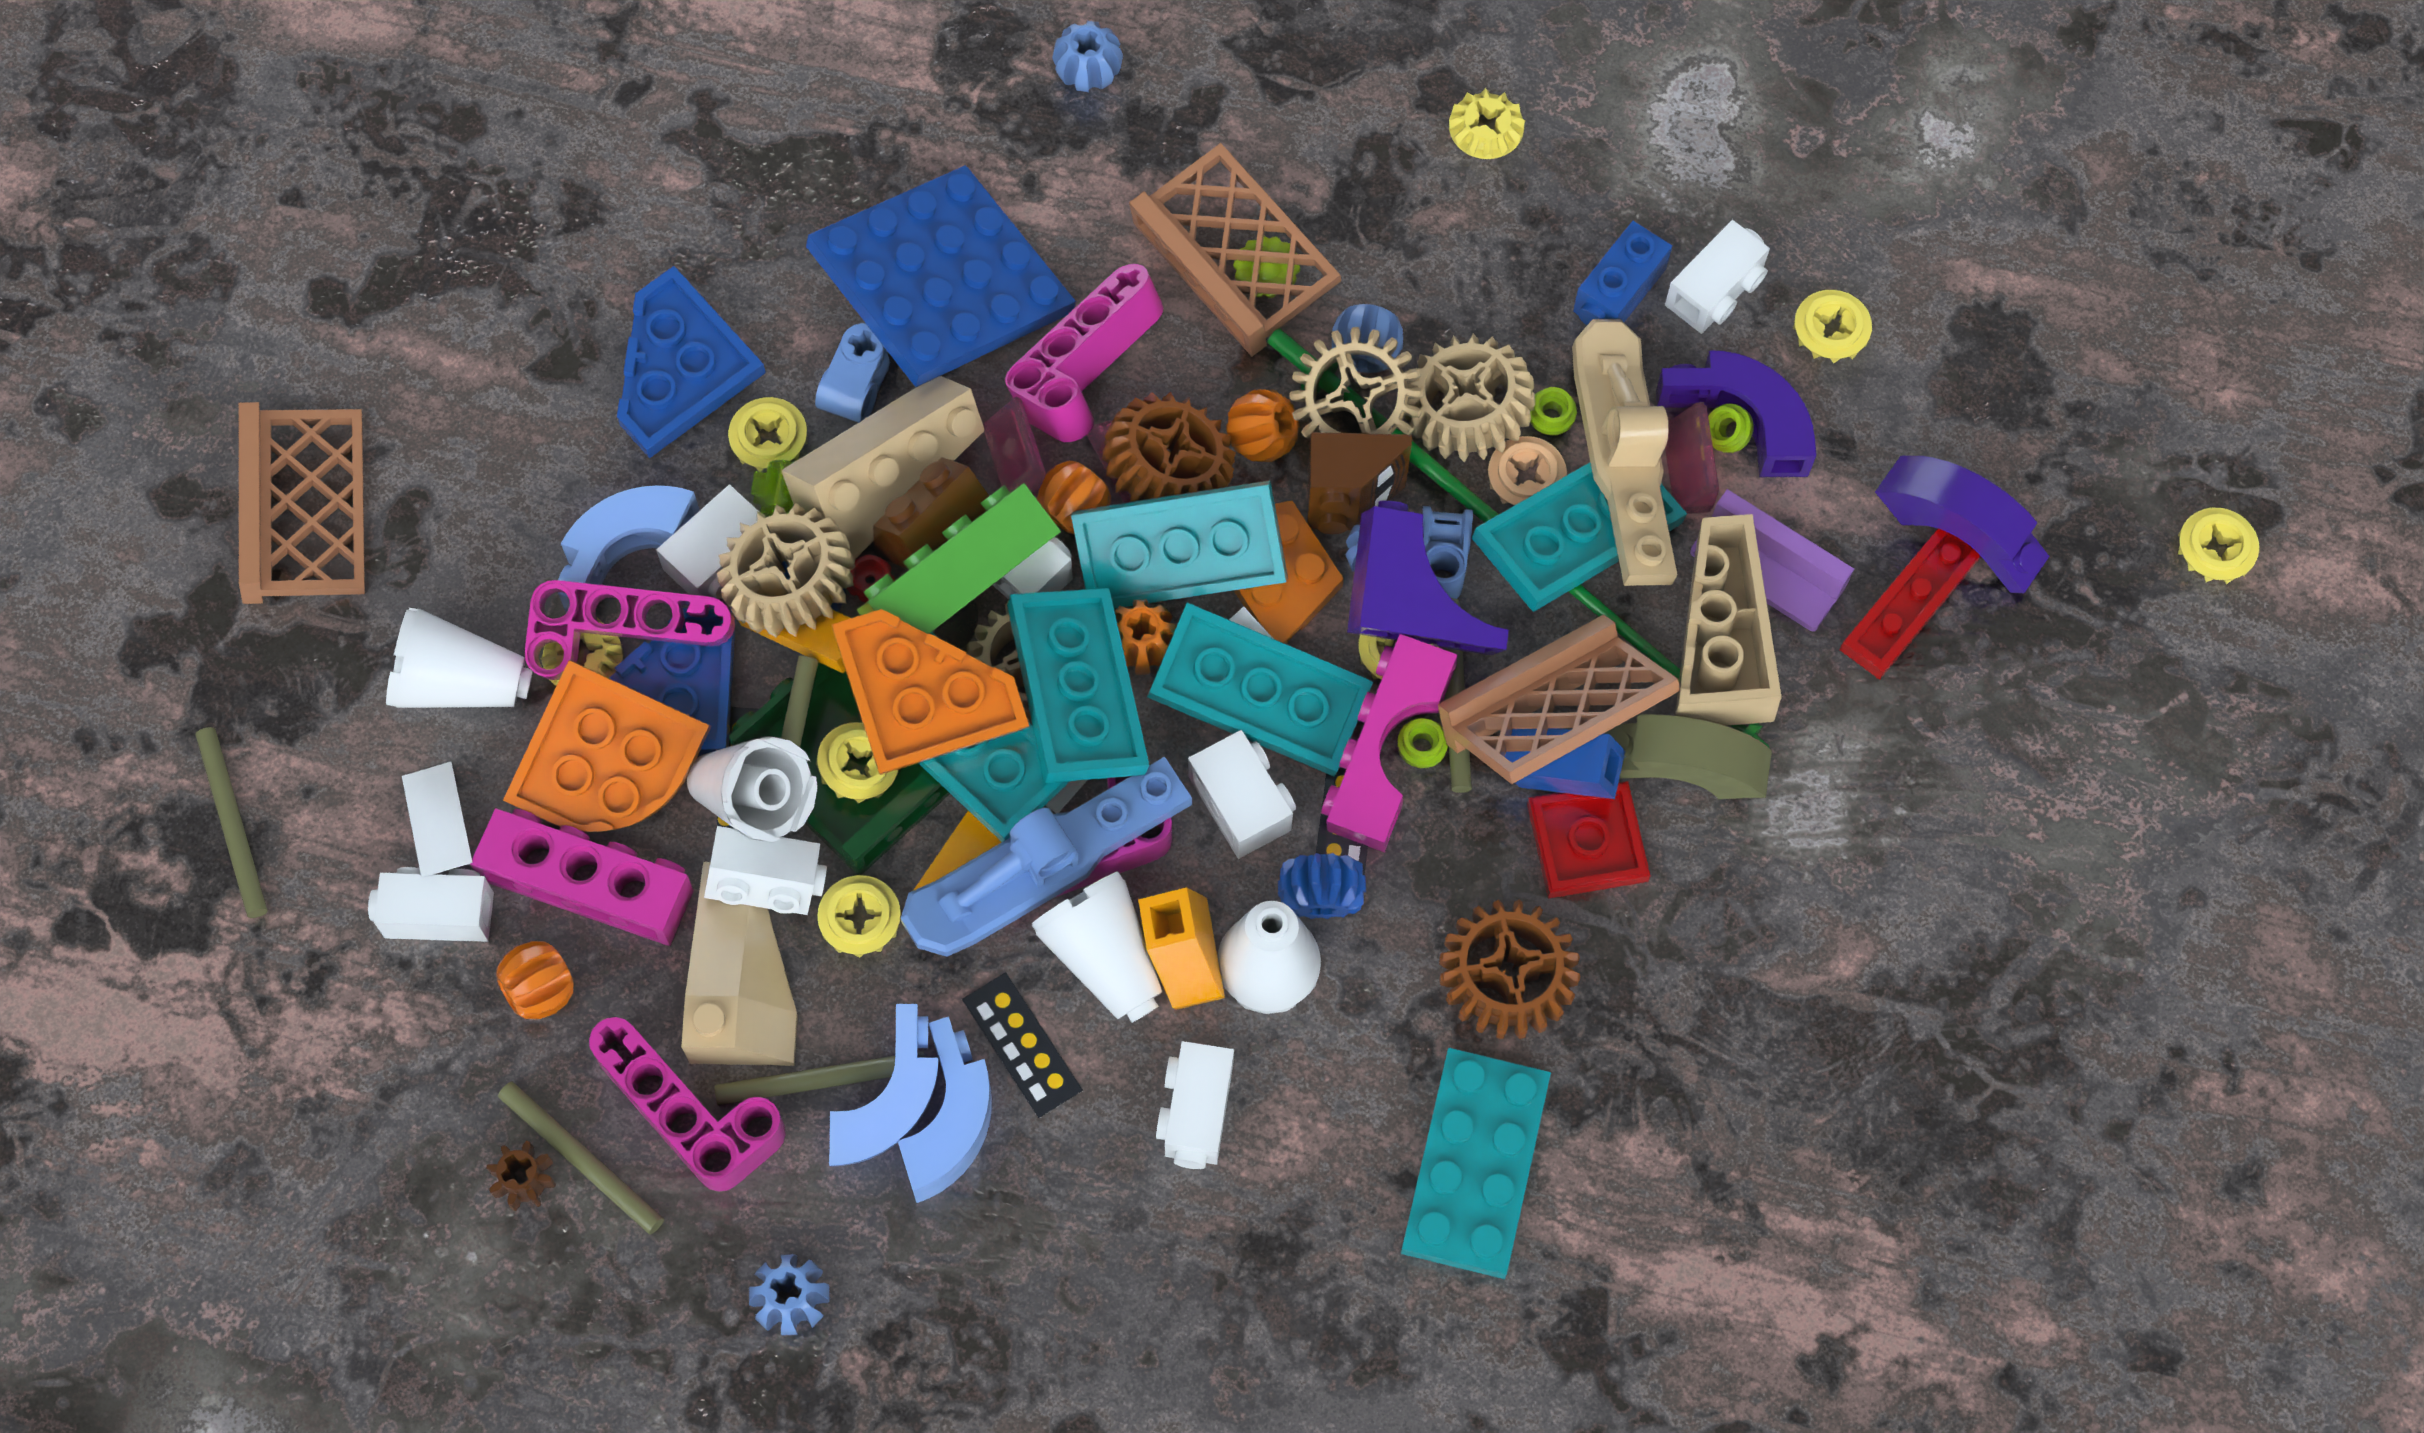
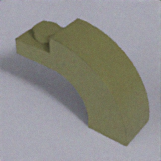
[1603,714,1772,799]

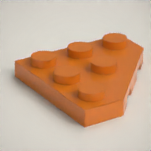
[832,609,1029,775]

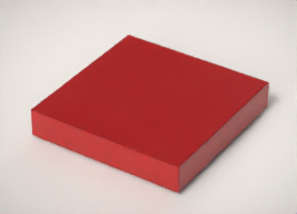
[1527,781,1651,899]

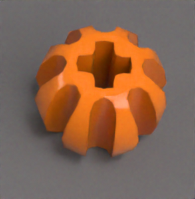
[1226,389,1300,462]
[1036,460,1111,534]
[1114,599,1177,675]
[496,941,573,1019]

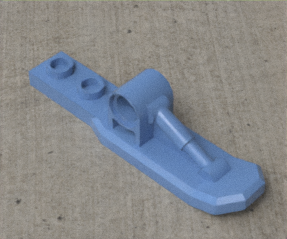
[901,757,1192,957]

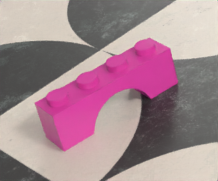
[1321,634,1457,853]

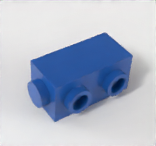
[1573,221,1673,325]
[1505,728,1625,799]

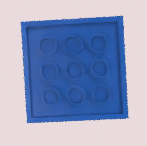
[806,165,1076,387]

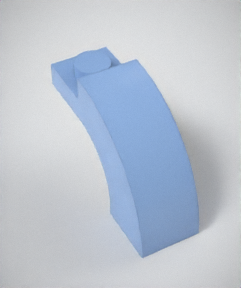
[558,486,700,613]
[829,1004,939,1166]
[898,1017,992,1203]

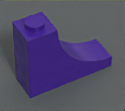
[1347,501,1509,655]

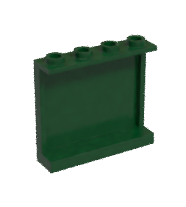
[729,614,950,875]

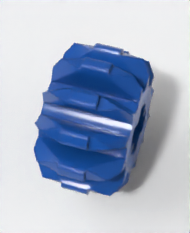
[1278,853,1366,919]

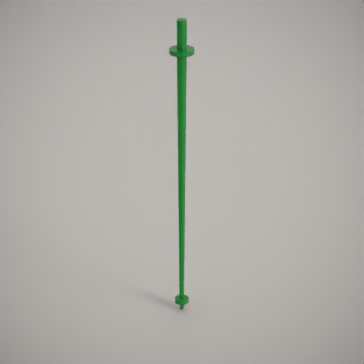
[1267,328,1770,748]

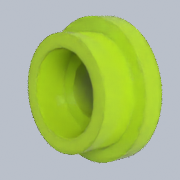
[1530,387,1577,435]
[1705,404,1754,453]
[1397,718,1448,768]

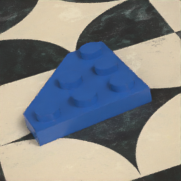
[617,266,766,459]
[609,608,736,756]

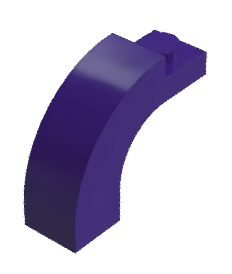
[1656,350,1816,477]
[1875,455,2050,593]

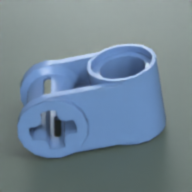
[815,323,890,423]
[1422,505,1473,599]

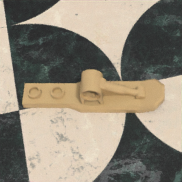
[1572,319,1678,586]

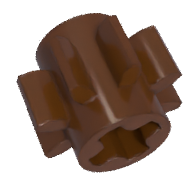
[486,1141,556,1211]

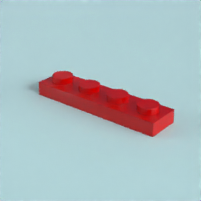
[1839,529,1981,680]

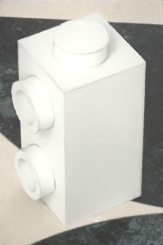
[1665,219,1770,334]
[704,826,827,915]
[368,867,494,942]
[1156,1041,1234,1169]

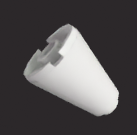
[386,607,533,708]
[687,736,817,842]
[1032,871,1162,1023]
[1217,901,1321,1014]

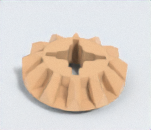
[1488,436,1567,505]

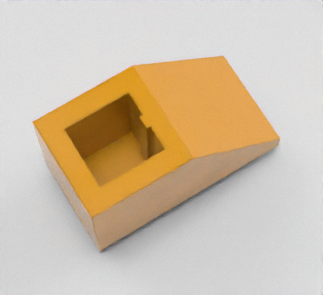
[1138,887,1225,1010]

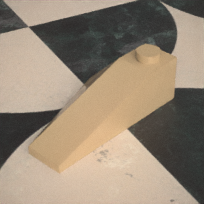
[681,862,798,1066]

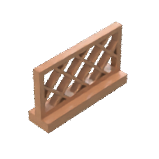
[1129,143,1341,357]
[239,402,365,604]
[1438,614,1680,784]

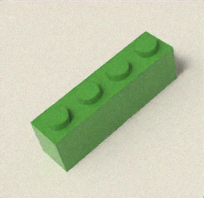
[857,483,1061,634]

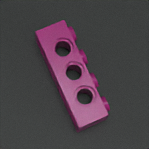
[470,808,694,946]

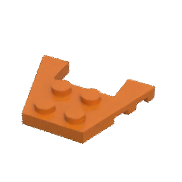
[1233,500,1344,644]

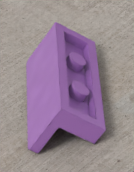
[1690,489,1854,632]

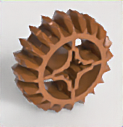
[1102,392,1236,502]
[1439,899,1580,1040]

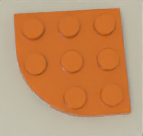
[503,660,711,832]

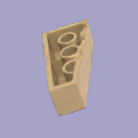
[781,376,985,560]
[1675,514,1782,726]

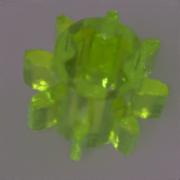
[751,460,794,517]

